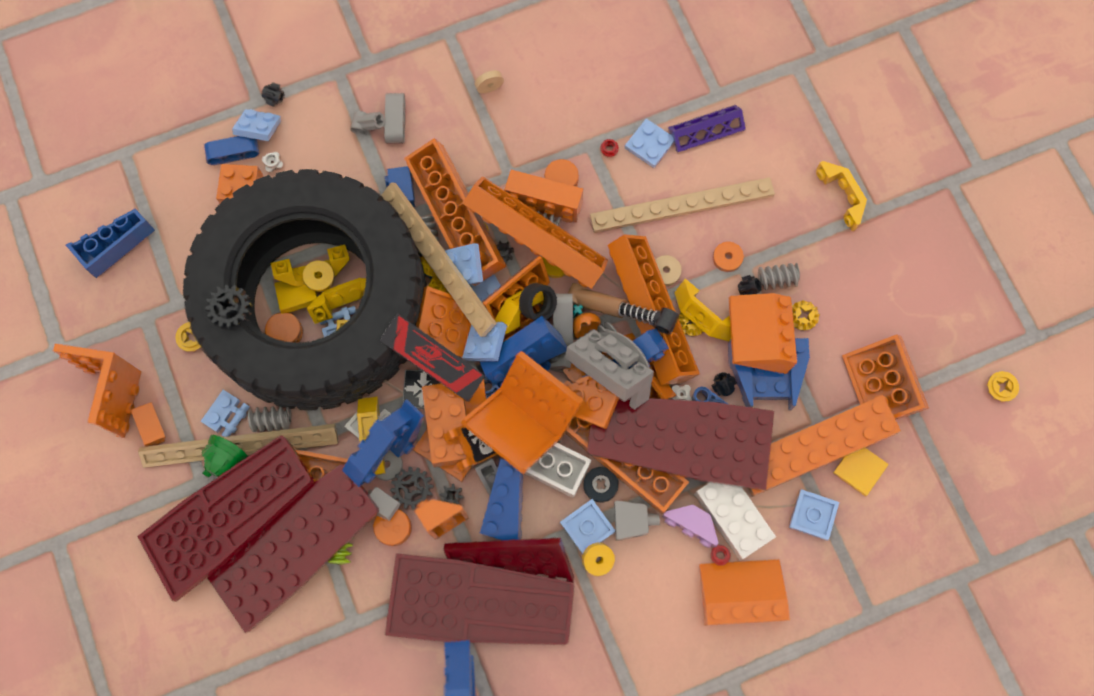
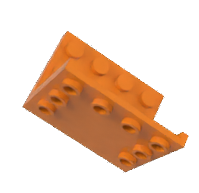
[53,343,142,438]
[461,351,584,474]

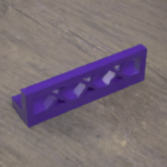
[668,105,746,152]

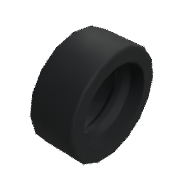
[519,283,557,320]

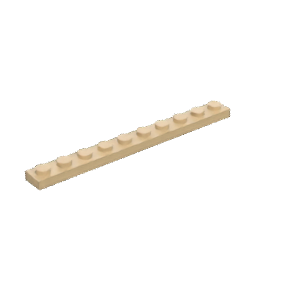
[590,177,775,233]
[381,183,497,337]
[138,424,339,468]

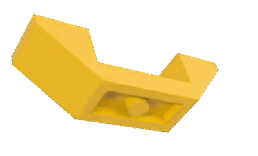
[816,161,867,232]
[271,244,350,287]
[307,277,366,324]
[674,278,731,341]
[495,290,556,335]
[357,396,386,475]

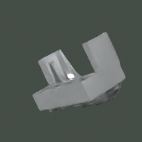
[565,330,654,410]

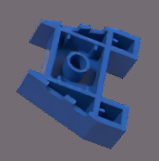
[728,338,810,410]
[342,399,424,487]
[444,640,476,696]

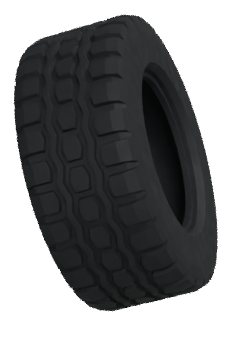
[183,169,427,411]

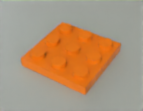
[416,286,471,359]

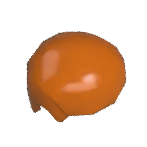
[573,313,601,338]

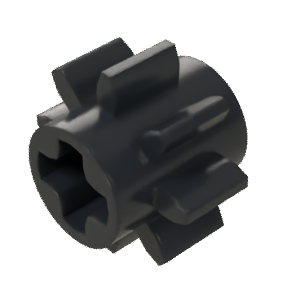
[262,82,284,107]
[496,240,514,264]
[738,275,762,295]
[711,372,737,396]
[439,484,465,505]

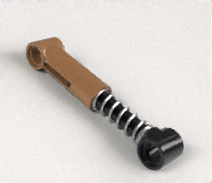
[568,283,679,335]

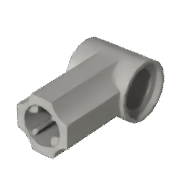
[350,111,386,135]

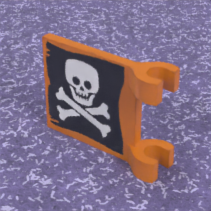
[442,426,498,471]

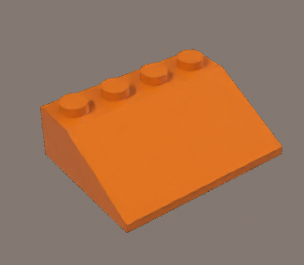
[729,293,797,374]
[842,334,929,420]
[699,559,790,626]

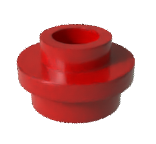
[600,139,619,157]
[710,545,731,566]

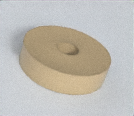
[474,70,504,93]
[655,255,682,286]

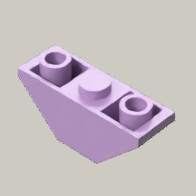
[662,505,718,548]

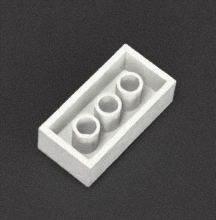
[524,443,591,498]
[694,483,776,561]

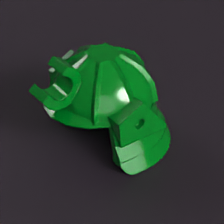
[201,435,248,478]

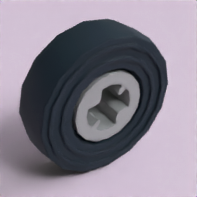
[583,467,619,503]

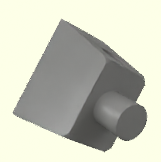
[614,501,660,541]

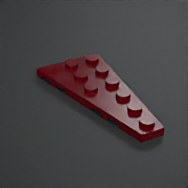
[443,538,574,583]

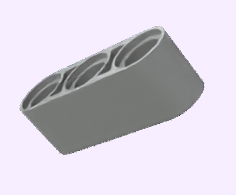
[384,93,405,143]
[553,293,573,346]

